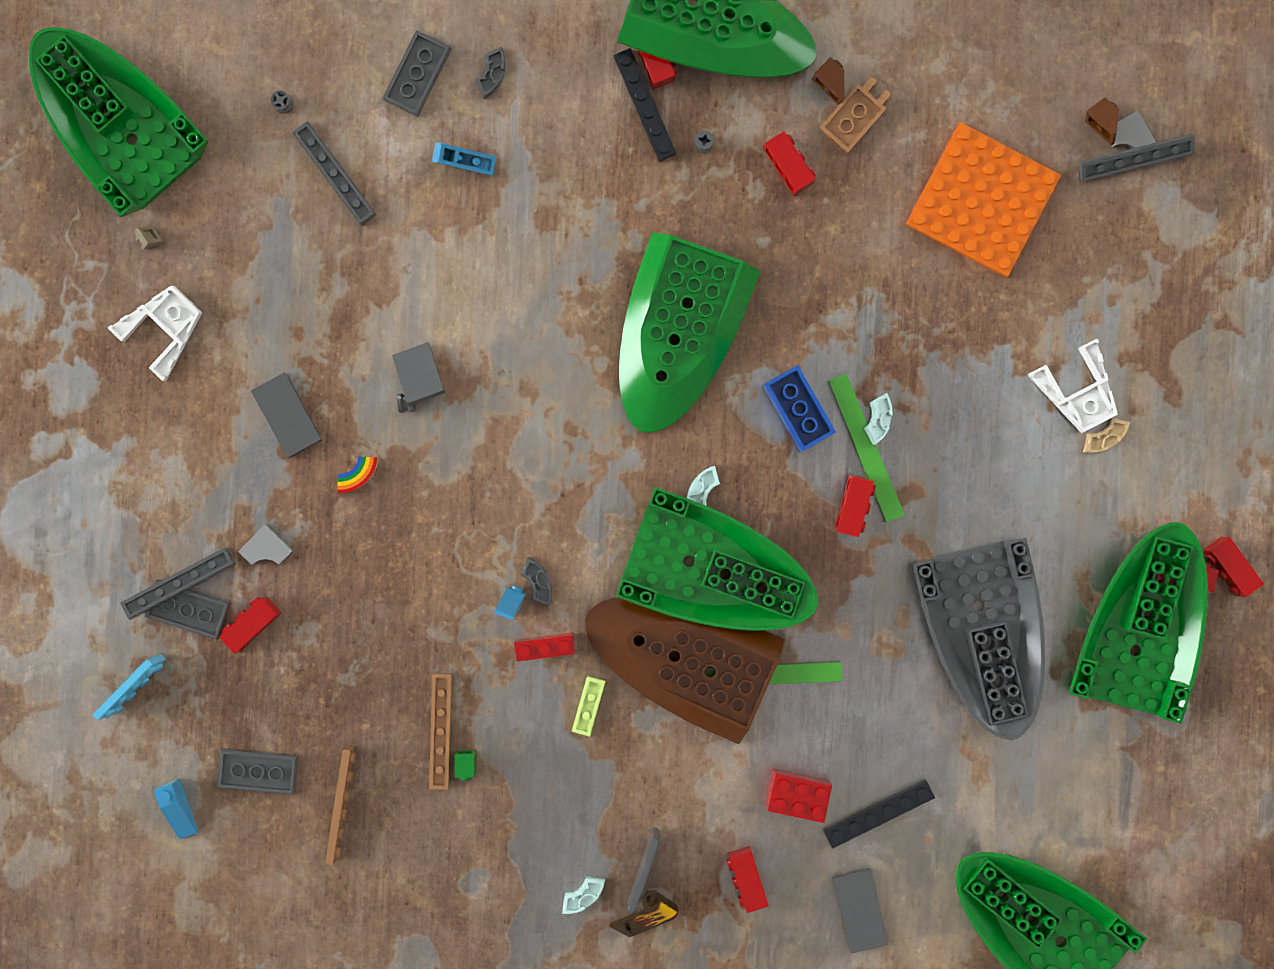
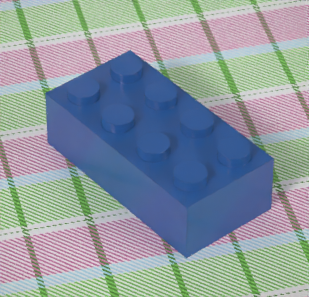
[762,365,836,452]

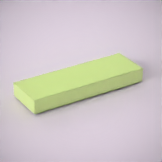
[572,675,606,737]

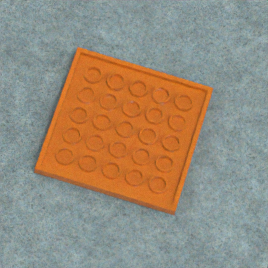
[905,122,1061,278]

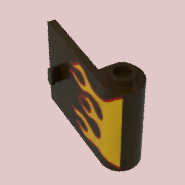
[609,890,678,937]

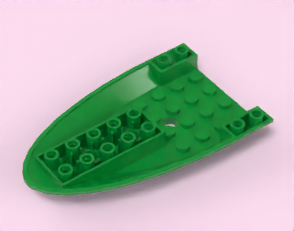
[617,0,817,78]
[29,27,209,217]
[619,232,760,433]
[616,487,818,631]
[1068,522,1208,724]
[955,852,1147,969]

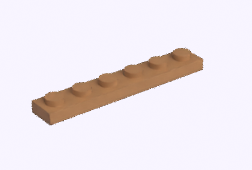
[429,673,452,790]
[325,746,356,865]

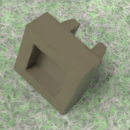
[134,225,162,250]

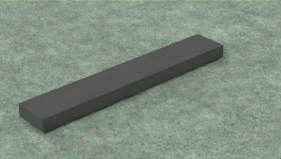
[292,121,377,226]
[1079,134,1195,182]
[120,547,236,620]

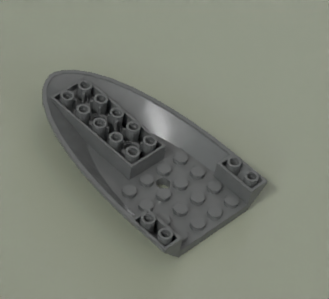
[913,538,1045,740]

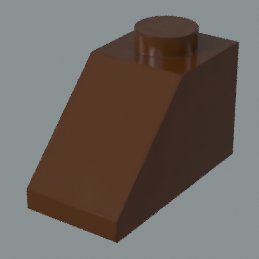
[812,57,844,105]
[1085,97,1119,146]

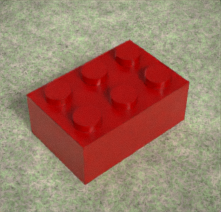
[765,768,832,823]

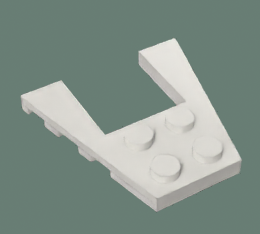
[108,286,202,381]
[1028,339,1118,433]

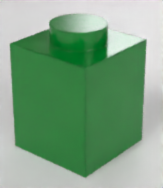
[455,750,476,781]

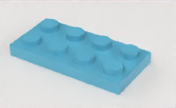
[92,654,166,721]

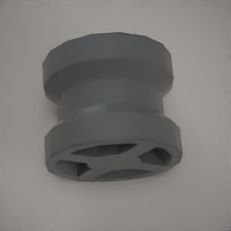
[270,90,293,114]
[694,131,714,153]
[397,394,416,413]

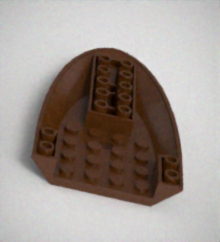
[585,597,785,744]

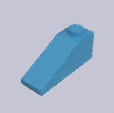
[432,143,496,176]
[494,585,526,620]
[153,778,198,840]

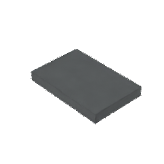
[392,342,445,406]

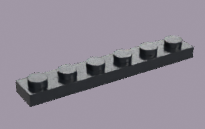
[613,48,676,162]
[823,779,935,849]

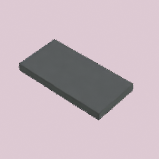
[382,30,451,117]
[251,372,322,458]
[145,580,231,640]
[217,748,299,795]
[628,828,660,914]
[833,868,888,954]

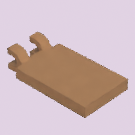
[819,76,891,154]

